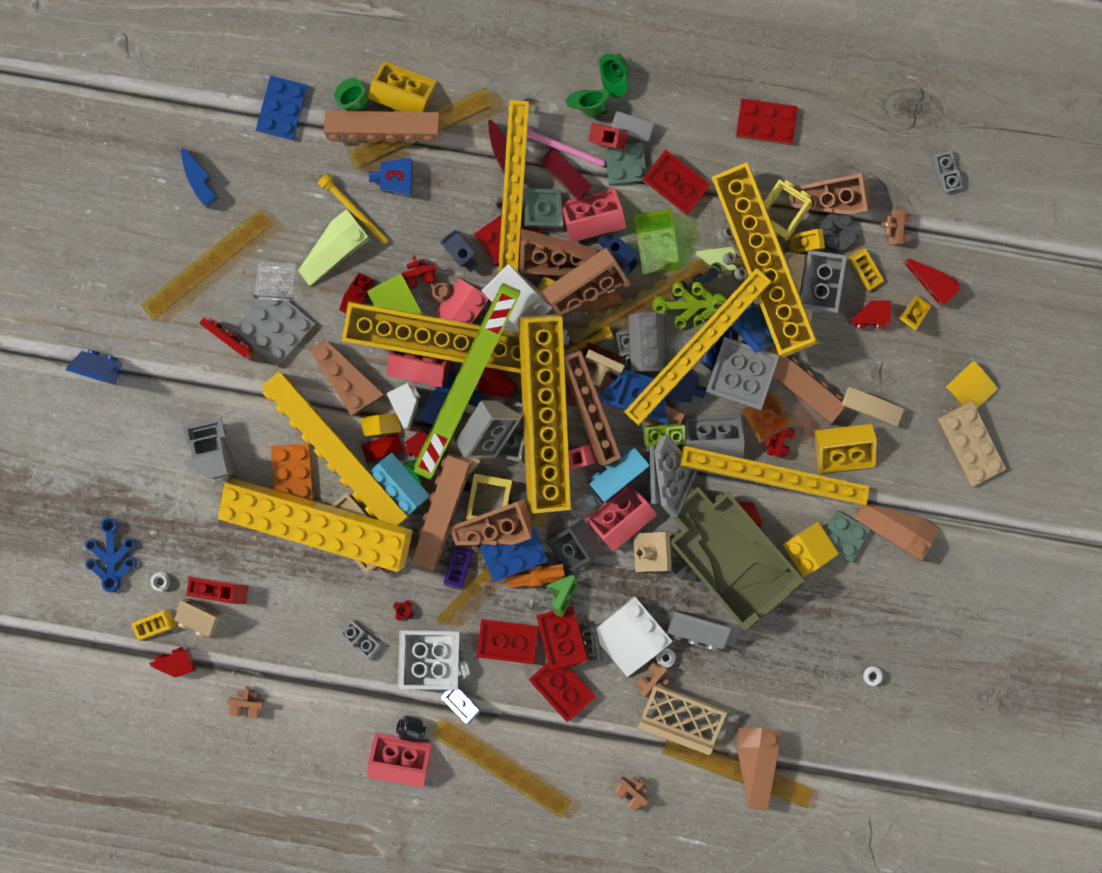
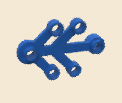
[85,518,137,593]

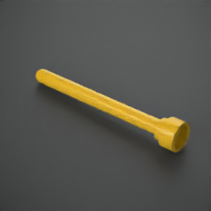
[317,173,388,244]
[564,325,614,354]

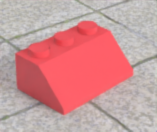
[561,188,626,242]
[433,278,490,324]
[386,350,452,387]
[585,482,657,552]
[367,733,432,788]

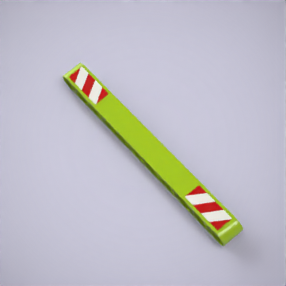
[413,283,521,479]

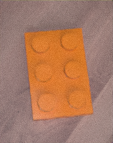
[271,443,314,501]

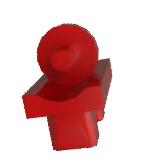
[401,256,436,290]
[762,421,795,457]

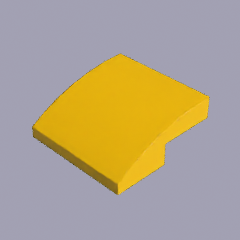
[945,361,998,409]

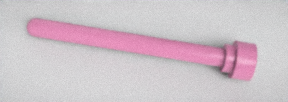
[526,125,605,167]

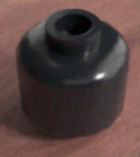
[396,715,426,743]

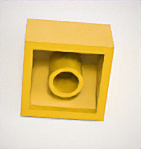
[783,521,839,577]

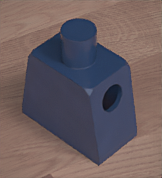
[440,230,479,272]
[597,234,640,276]
[665,372,707,403]

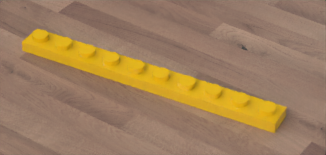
[498,100,529,274]
[624,268,771,425]
[680,446,870,506]

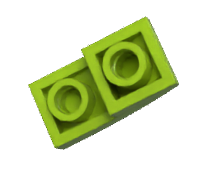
[644,424,686,446]

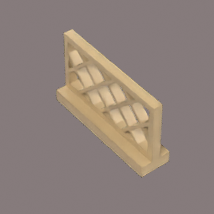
[638,684,727,755]

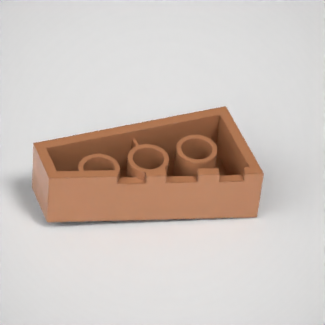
[520,229,597,276]
[542,248,630,316]
[310,340,385,416]

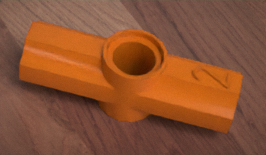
[506,564,565,588]

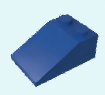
[66,349,122,385]

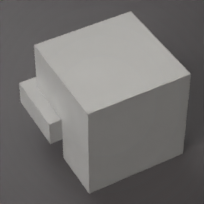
[183,418,228,458]

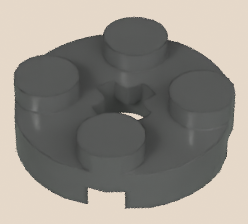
[818,213,857,251]

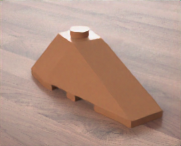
[788,173,869,215]
[449,499,532,545]
[853,503,939,561]
[736,728,781,811]

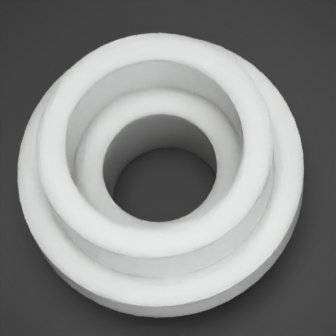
[150,572,170,591]
[656,648,675,668]
[458,660,470,679]
[863,666,883,686]

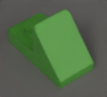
[547,575,578,617]

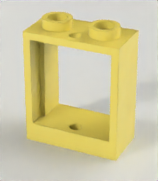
[764,180,813,242]
[466,474,512,520]

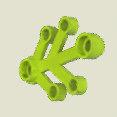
[652,282,727,329]

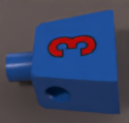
[369,158,413,197]

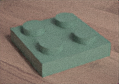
[605,142,646,185]
[522,188,563,228]
[825,510,870,563]

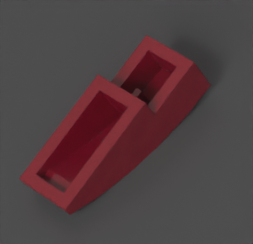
[488,119,507,174]
[539,147,592,201]

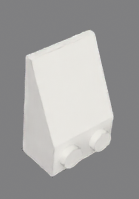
[482,264,553,328]

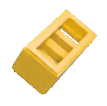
[847,248,885,291]
[131,608,176,641]

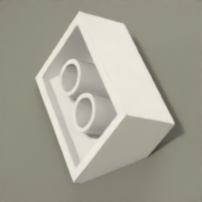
[387,383,421,430]

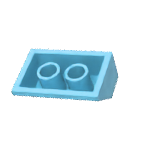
[589,448,650,502]
[369,453,430,516]

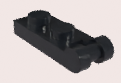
[672,262,722,300]

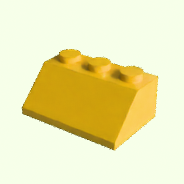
[368,61,437,112]
[815,424,877,474]

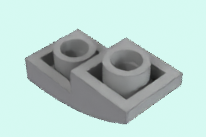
[612,111,655,141]
[932,150,963,193]
[615,329,631,371]
[339,620,382,660]

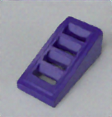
[443,547,473,591]

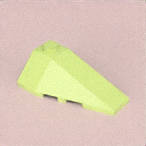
[298,209,370,286]

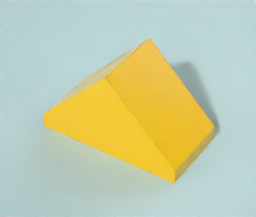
[361,413,401,437]

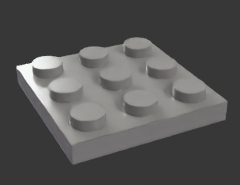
[234,286,316,367]
[706,337,779,411]

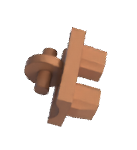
[881,209,913,245]
[636,662,670,698]
[227,686,265,719]
[614,777,649,811]

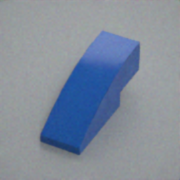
[181,147,218,208]
[419,369,458,425]

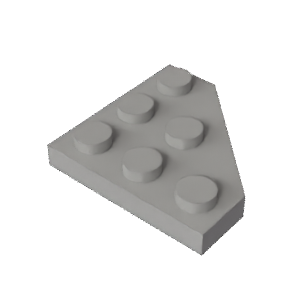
[654,436,698,517]

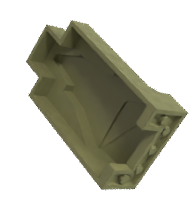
[670,487,807,631]

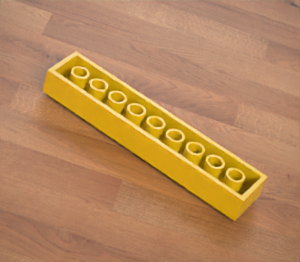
[712,162,819,358]
[342,301,521,373]
[518,315,571,513]
[261,371,410,526]
[218,478,413,572]

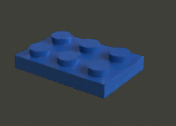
[256,75,308,141]
[731,304,775,353]
[480,525,548,582]

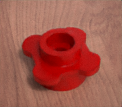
[393,600,414,621]

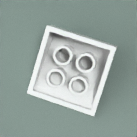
[590,596,673,677]
[398,629,459,690]

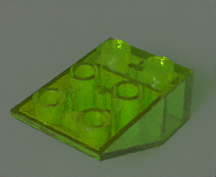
[633,209,680,274]

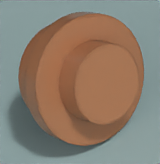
[432,282,451,301]

